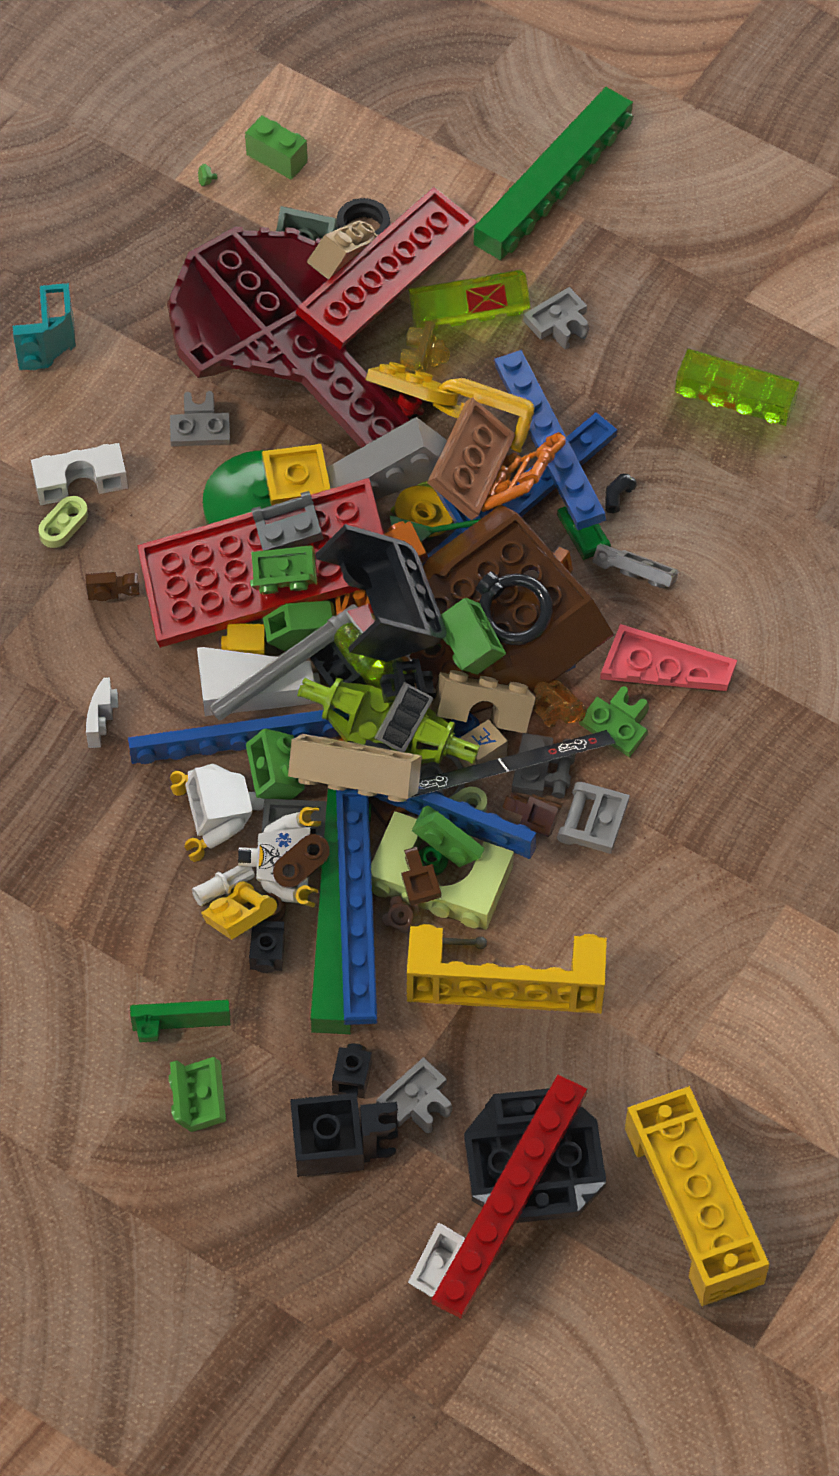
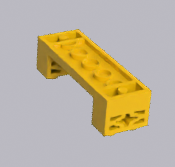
[407,924,607,1014]
[625,1086,769,1306]

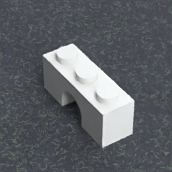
[31,443,128,505]

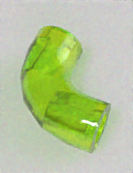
[334,623,407,691]

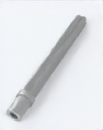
[210,604,358,720]

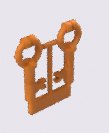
[481,432,566,512]

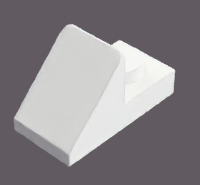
[408,1223,465,1297]

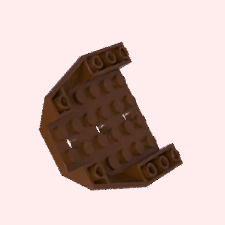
[400,505,614,723]

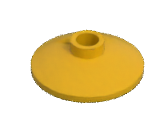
[394,486,453,537]

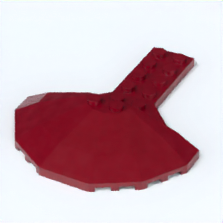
[167,227,410,448]

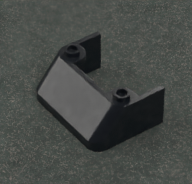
[315,524,447,662]

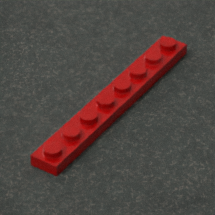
[431,1074,588,1319]

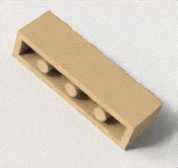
[288,734,422,802]

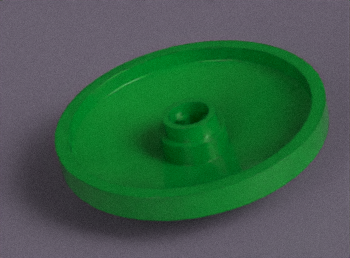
[202,450,271,525]

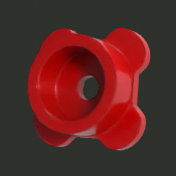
[391,392,424,417]

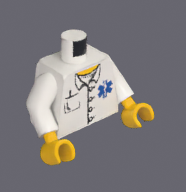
[170,764,264,862]
[238,807,321,907]

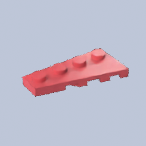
[600,624,737,691]

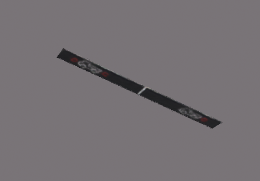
[410,730,616,798]

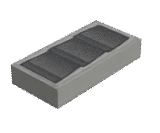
[375,682,433,752]

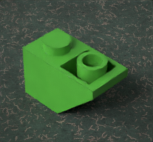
[263,601,335,652]

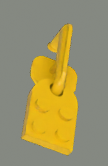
[366,362,534,453]

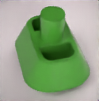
[198,163,218,186]

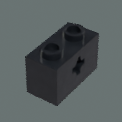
[309,640,367,687]

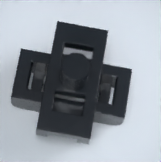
[380,658,437,703]

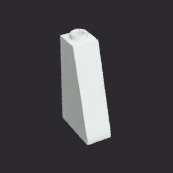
[197,647,320,716]

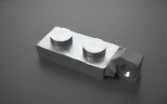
[592,544,679,588]

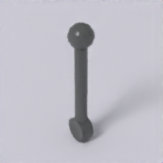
[443,936,487,949]

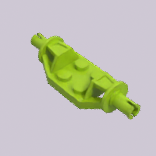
[297,678,480,764]

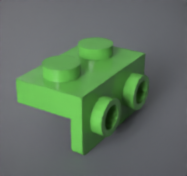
[250,545,317,594]
[411,806,485,868]
[169,1057,226,1132]

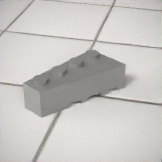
[326,417,447,500]

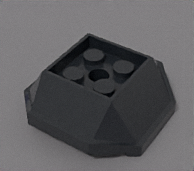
[464,1088,607,1223]

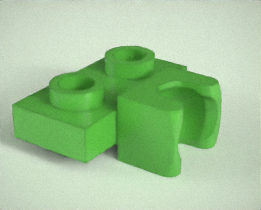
[579,686,649,758]

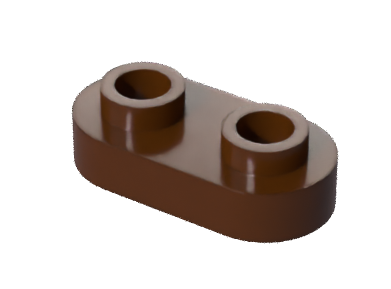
[273,834,330,889]

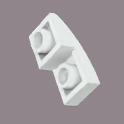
[86,677,118,748]

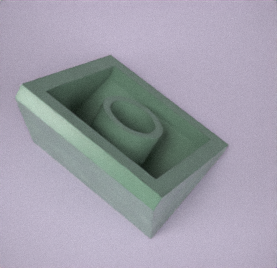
[276,206,337,241]

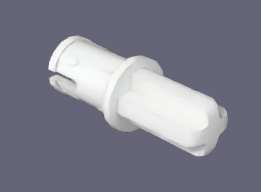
[192,866,255,907]

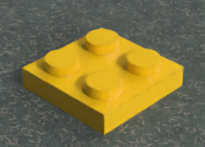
[262,444,330,506]

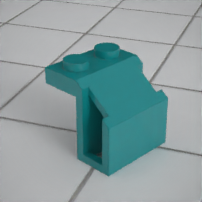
[13,283,76,370]

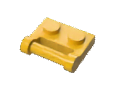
[201,881,277,940]

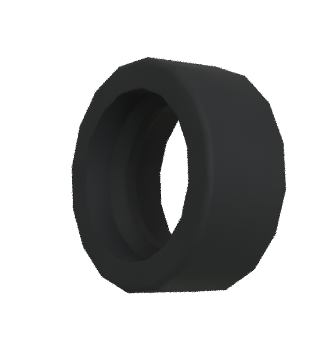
[337,198,390,235]

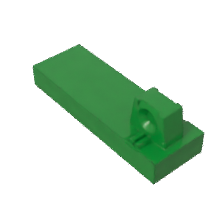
[130,1000,231,1042]

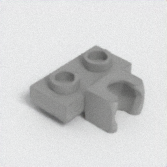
[523,287,589,349]
[170,391,230,447]
[376,1057,452,1133]

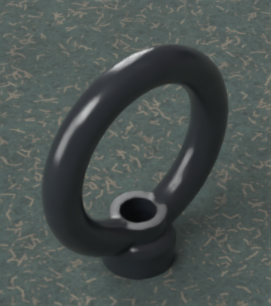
[476,571,553,645]

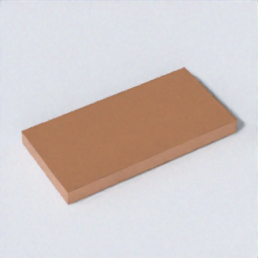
[427,397,516,520]

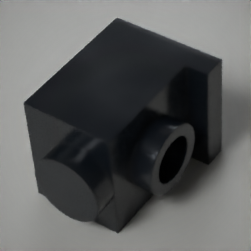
[249,921,285,973]
[332,1043,372,1099]

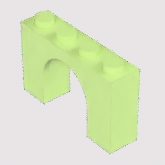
[371,811,514,930]

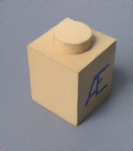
[459,719,508,767]

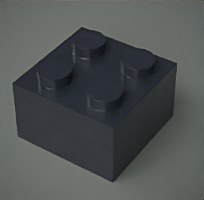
[290,1093,364,1177]

